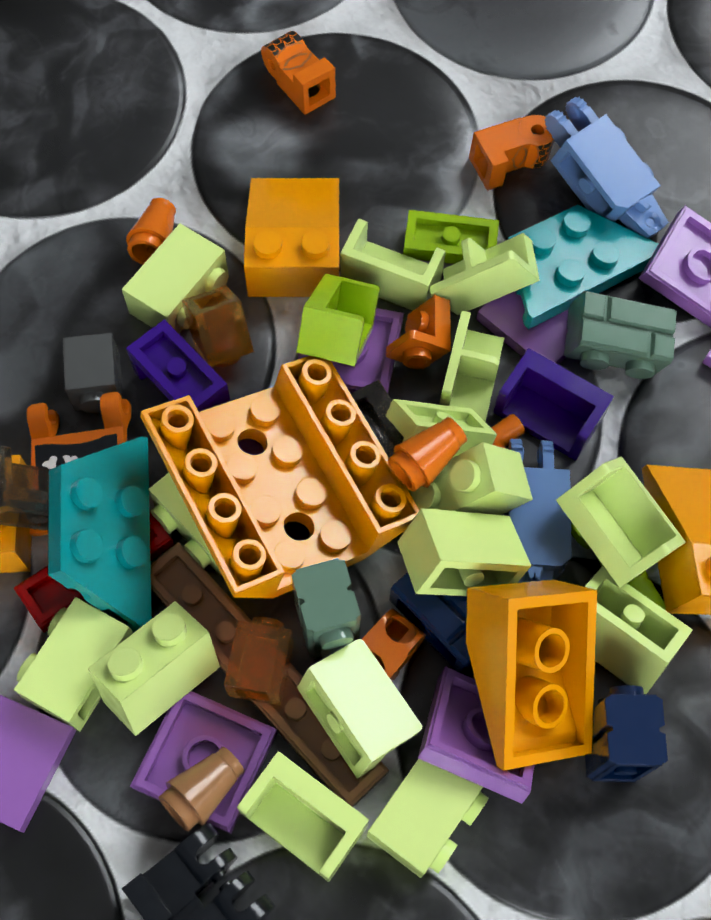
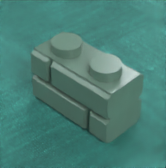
[564,291,677,379]
[291,558,361,659]

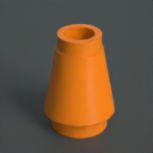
[126,198,176,265]
[387,417,467,492]

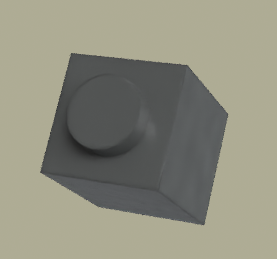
[63,332,123,413]

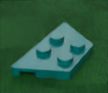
[508,205,659,330]
[48,436,152,633]

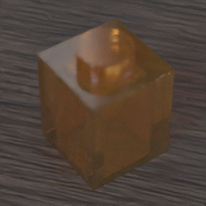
[181,285,254,367]
[224,617,294,706]

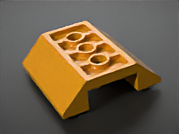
[140,356,419,598]

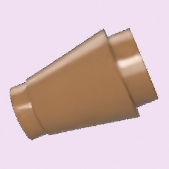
[159,747,244,832]

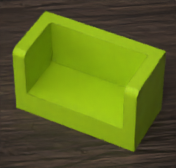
[296,273,380,367]

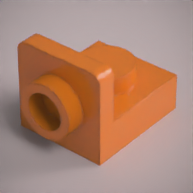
[386,295,451,369]

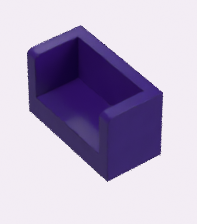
[126,319,231,412]
[493,348,614,461]

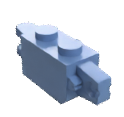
[544,97,669,239]
[502,439,572,583]

